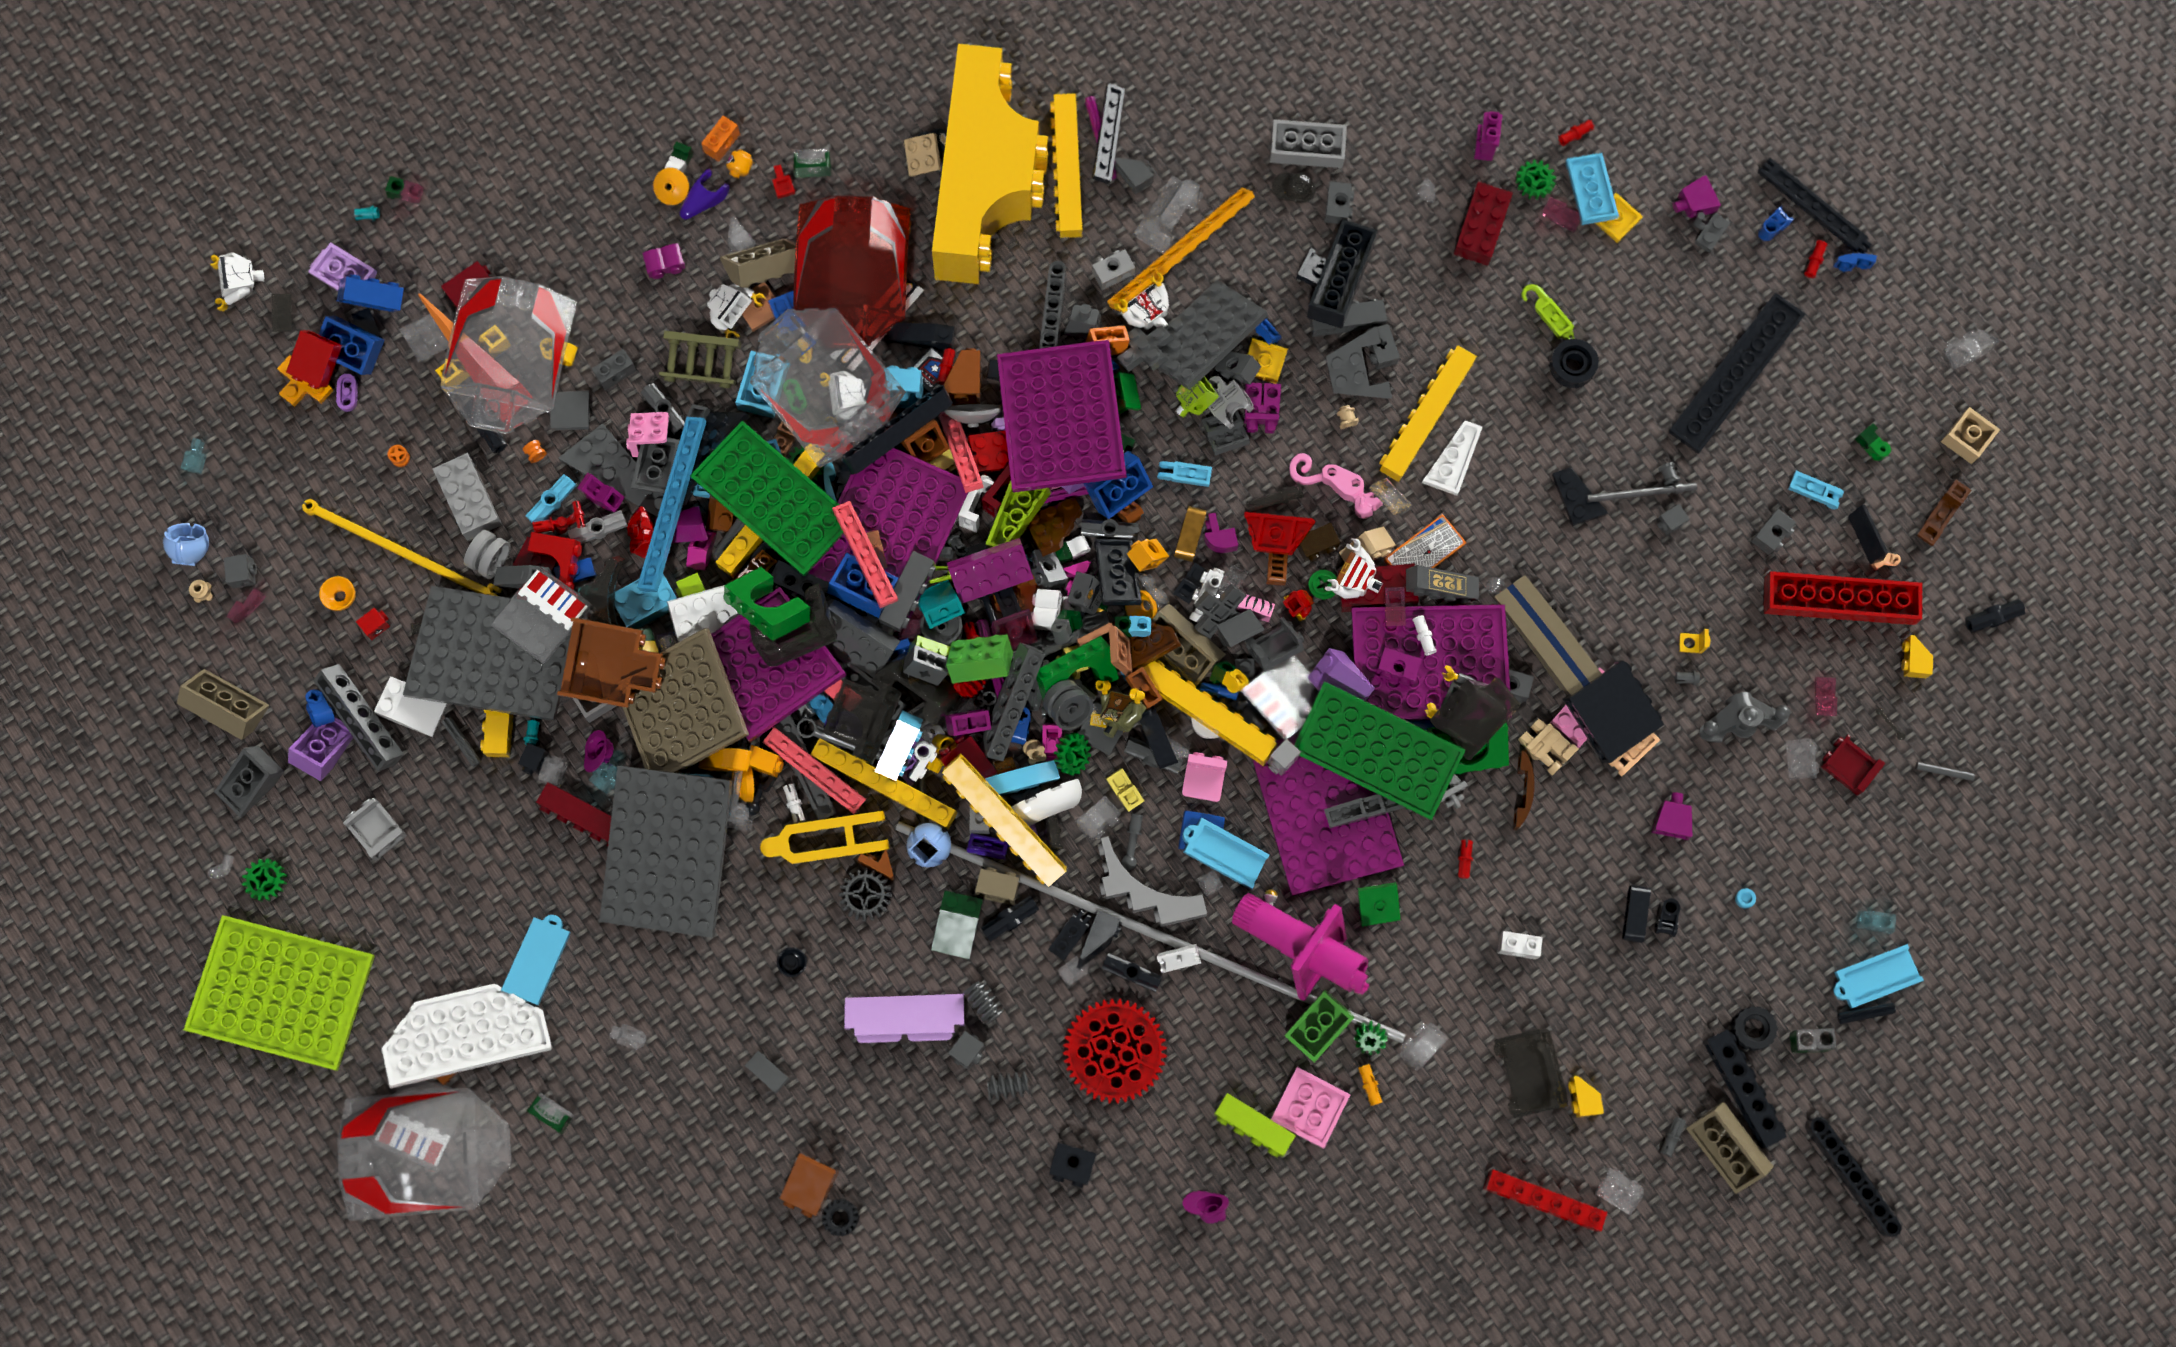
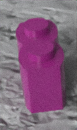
[642,244,685,279]

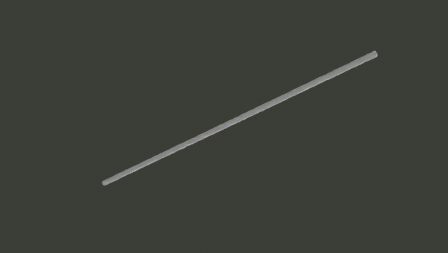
[896,821,1406,1043]

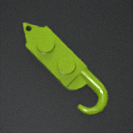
[1521,284,1574,340]

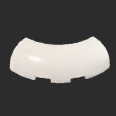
[1011,779,1082,826]

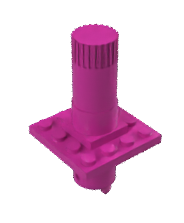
[1232,893,1370,1001]

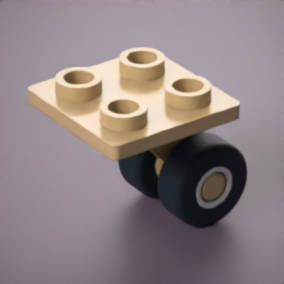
[904,128,947,176]

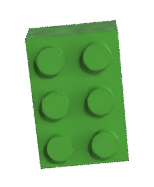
[946,634,1013,683]
[1285,990,1354,1063]

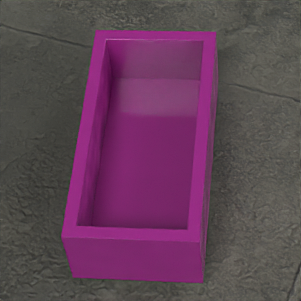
[947,538,1034,604]

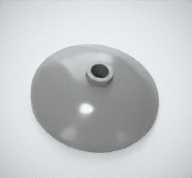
[945,404,1001,427]

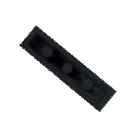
[880,322,955,350]
[1138,706,1178,769]

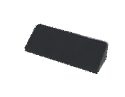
[1848,504,1888,564]

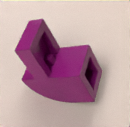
[577,473,625,513]
[1204,513,1238,553]

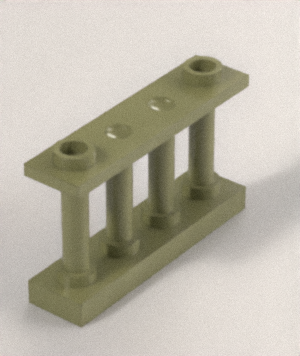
[659,331,741,389]

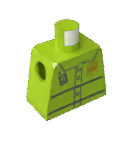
[1176,376,1219,417]

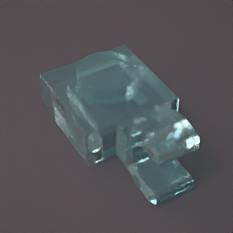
[181,438,206,474]

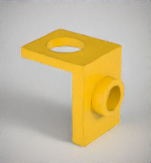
[1679,629,1710,654]

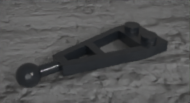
[745,719,807,816]

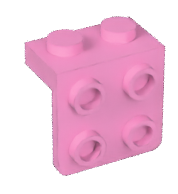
[626,412,669,457]
[1182,752,1227,802]

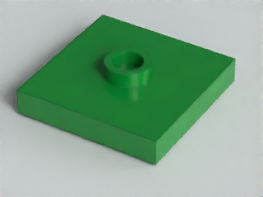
[1357,882,1401,927]

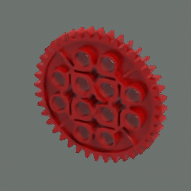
[1063,999,1167,1104]

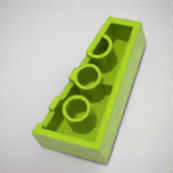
[986,481,1051,548]

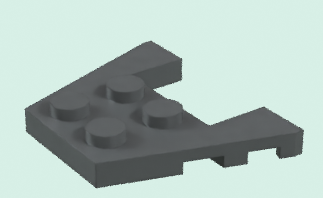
[1325,326,1392,399]

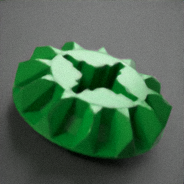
[1308,570,1337,600]

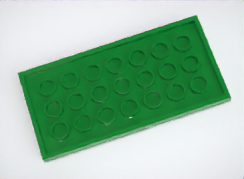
[690,421,844,576]
[1294,682,1466,820]

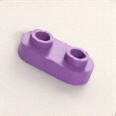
[336,374,358,412]

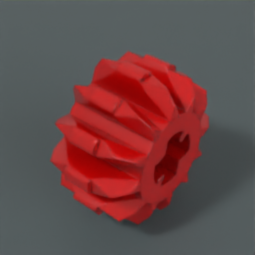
[953,679,986,699]

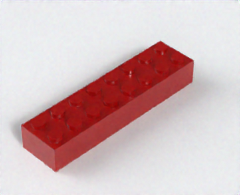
[1764,571,1922,625]

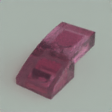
[1542,197,1581,233]
[226,588,266,623]
[1815,677,1837,716]

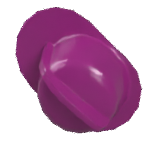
[584,730,614,772]
[1182,1191,1229,1224]

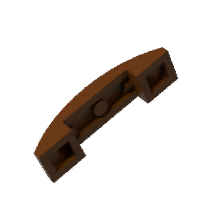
[1916,480,1972,546]
[1513,751,1535,831]

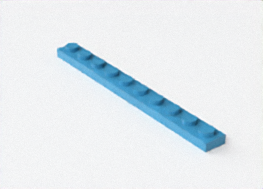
[637,417,707,592]

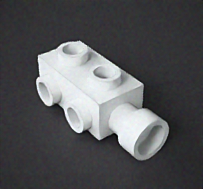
[1189,567,1224,622]

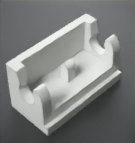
[1157,944,1201,973]

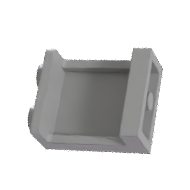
[343,798,407,861]

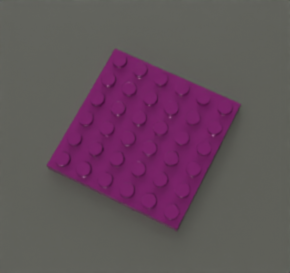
[711,587,846,743]

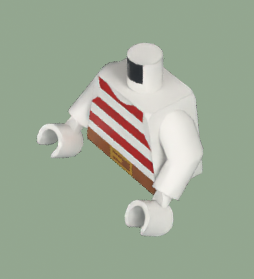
[1325,538,1383,599]

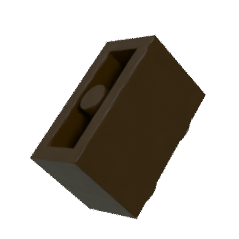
[1297,523,1341,562]

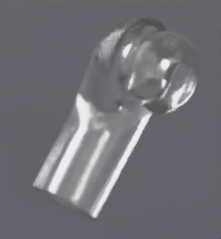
[208,854,234,879]

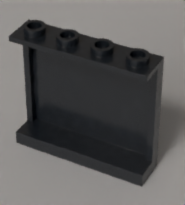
[1563,660,1664,763]

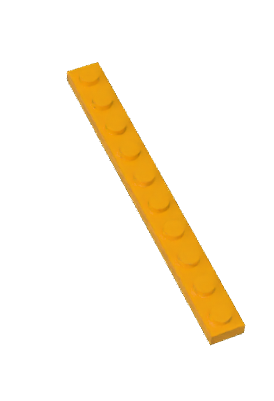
[1107,187,1255,312]

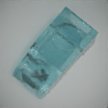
[1857,911,1896,935]

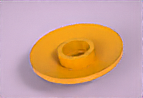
[653,168,689,205]

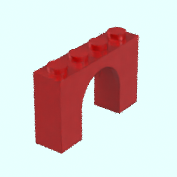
[517,532,582,601]

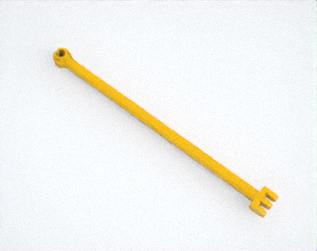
[302,499,502,596]

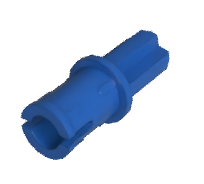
[1200,683,1239,700]

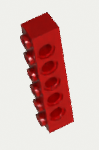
[1483,1169,1608,1232]

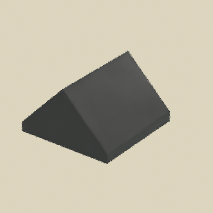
[1217,609,1264,647]

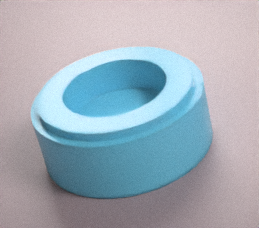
[1735,888,1756,909]

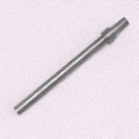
[1586,482,1697,503]

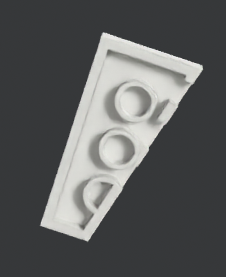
[1422,421,1482,496]

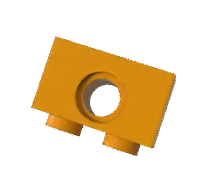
[1127,539,1169,572]

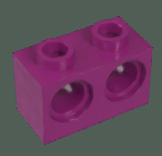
[945,709,991,736]

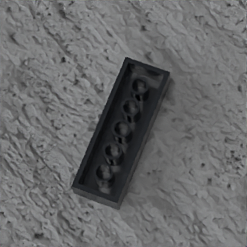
[1307,220,1378,329]

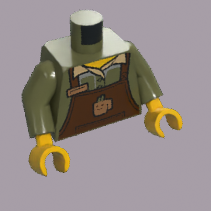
[1096,680,1147,738]

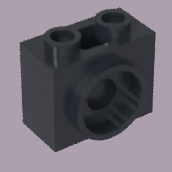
[1049,1143,1097,1188]

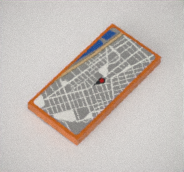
[1384,514,1467,568]

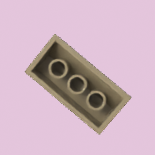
[720,238,806,288]
[1151,604,1225,687]
[177,669,269,740]
[1686,1101,1773,1194]

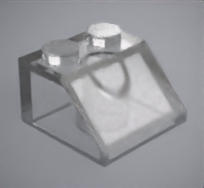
[1944,329,1999,370]

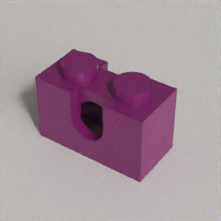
[1376,648,1422,686]

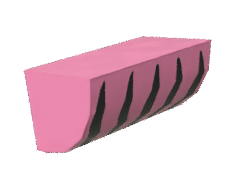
[1236,594,1275,623]

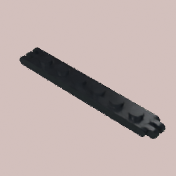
[1757,158,1872,254]

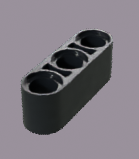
[1622,884,1651,943]

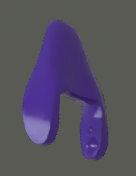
[680,169,730,219]

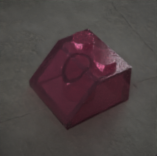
[991,609,1038,650]

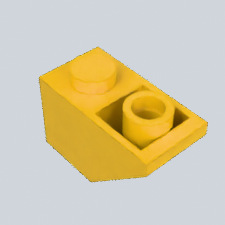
[1901,635,1933,679]
[1568,1076,1604,1118]

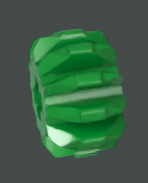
[1354,1021,1388,1056]

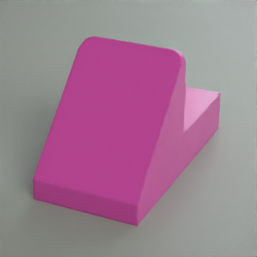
[1063,561,1091,597]
[1043,724,1062,761]

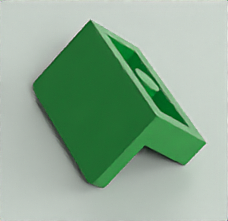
[1114,372,1141,414]

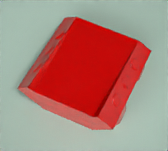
[627,506,654,558]

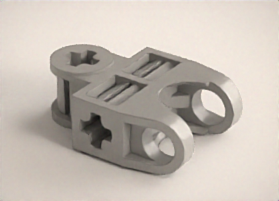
[1208,376,1254,430]

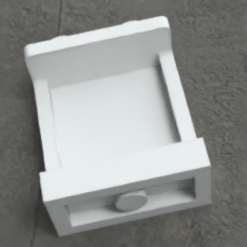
[958,475,994,533]

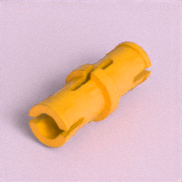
[1358,1064,1383,1106]

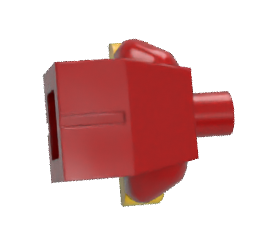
[1283,590,1314,621]

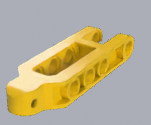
[760,811,889,864]

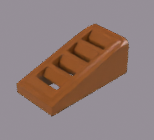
[1266,553,1288,586]

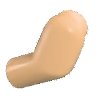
[1871,553,1901,570]

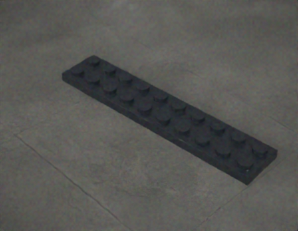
[1668,292,1806,454]

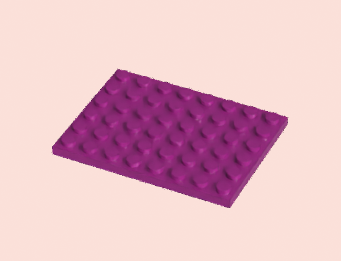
[997,340,1127,493]
[808,448,969,619]
[1351,605,1512,721]
[1252,735,1404,896]

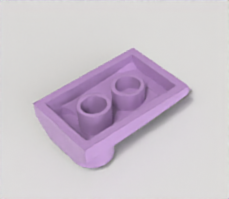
[308,242,377,291]

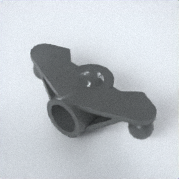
[1699,692,1790,743]

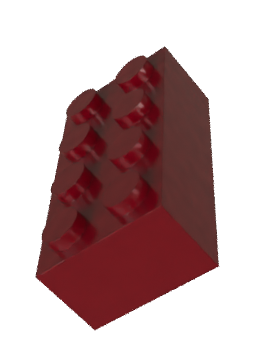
[1453,181,1513,266]
[1338,563,1419,613]

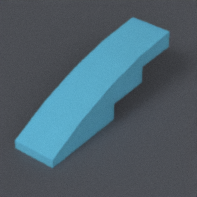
[985,760,1060,796]

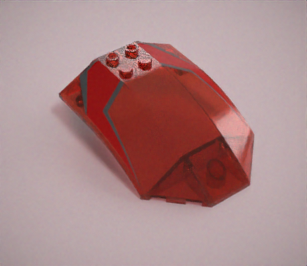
[793,195,910,349]

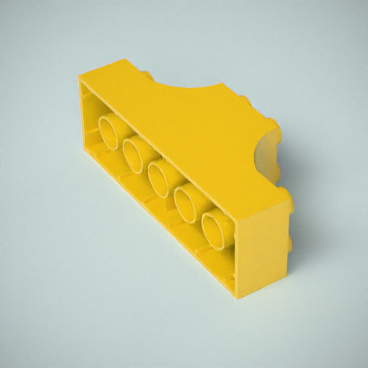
[932,44,1048,284]

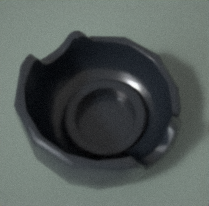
[776,947,807,977]

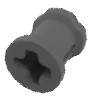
[1658,462,1681,486]

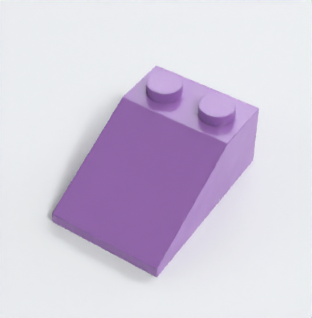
[1307,648,1375,701]
[288,717,353,781]

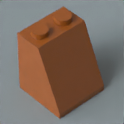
[944,348,981,405]
[898,419,950,463]
[780,1153,839,1218]

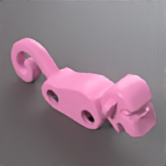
[1289,453,1383,519]

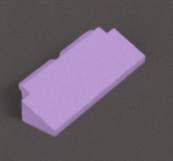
[844,994,965,1043]

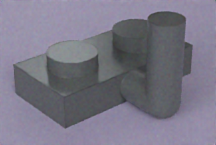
[1693,212,1731,253]

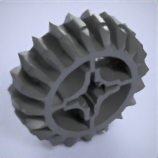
[839,868,892,922]

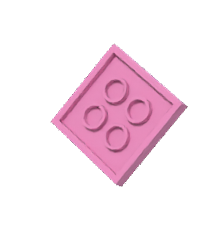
[1271,1067,1350,1149]

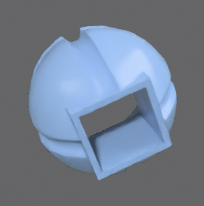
[163,523,209,566]
[906,823,951,868]

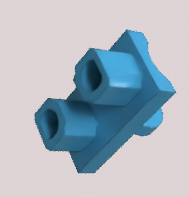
[808,692,839,723]

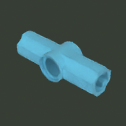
[526,474,577,522]

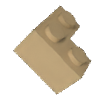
[1339,526,1396,562]

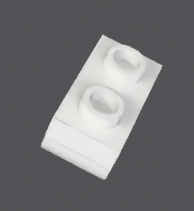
[909,741,938,782]

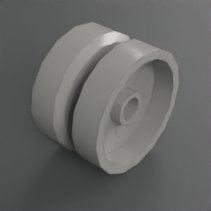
[464,530,510,579]

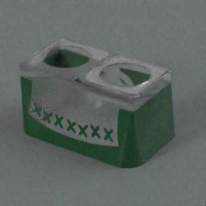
[793,149,832,178]
[1790,1028,1836,1053]
[527,1092,574,1135]

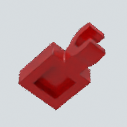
[772,164,795,199]

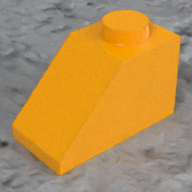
[749,745,784,777]

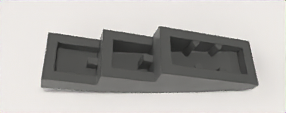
[1324,794,1405,828]

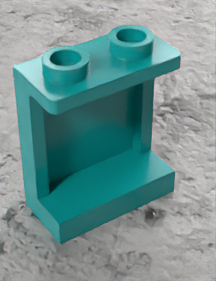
[918,580,965,629]

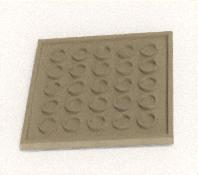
[623,628,749,773]

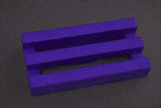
[967,833,1009,860]

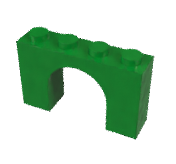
[723,567,810,641]
[1036,636,1119,700]
[1427,716,1509,774]

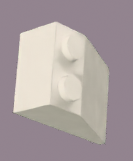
[374,676,448,737]

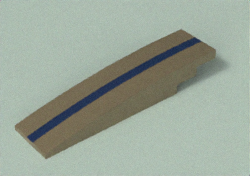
[1494,575,1602,695]

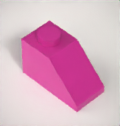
[686,531,716,570]

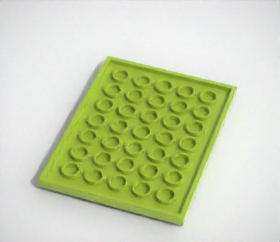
[183,915,375,1071]

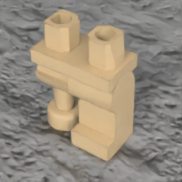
[1518,719,1578,775]

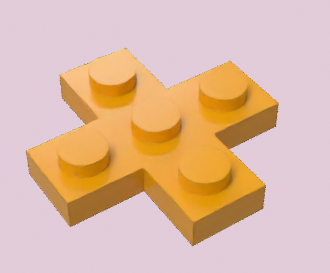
[277,355,334,407]

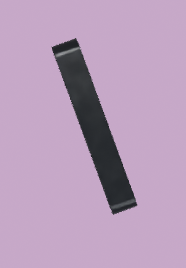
[841,386,953,475]
[1805,1117,1902,1237]

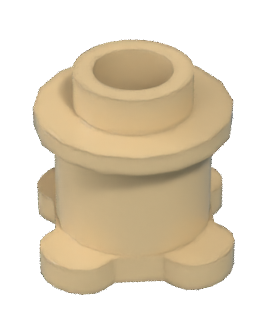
[1337,405,1359,429]
[189,580,213,603]
[1023,739,1047,765]

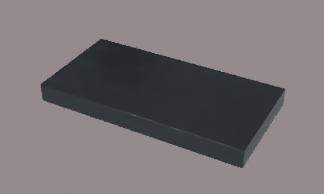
[1094,539,1142,605]

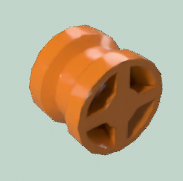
[522,440,547,463]
[388,445,410,467]

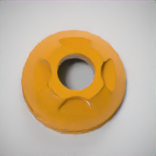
[319,576,356,611]
[1125,590,1157,621]
[734,767,754,802]

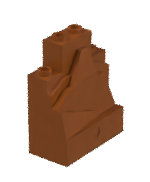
[557,617,666,708]

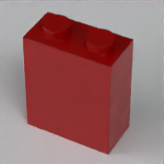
[286,330,342,389]

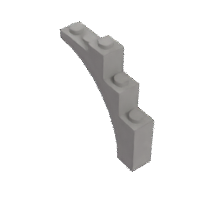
[1098,837,1207,927]

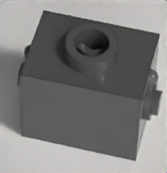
[224,554,257,589]
[948,1031,985,1070]

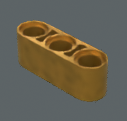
[1174,506,1207,562]

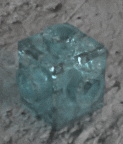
[589,762,617,795]

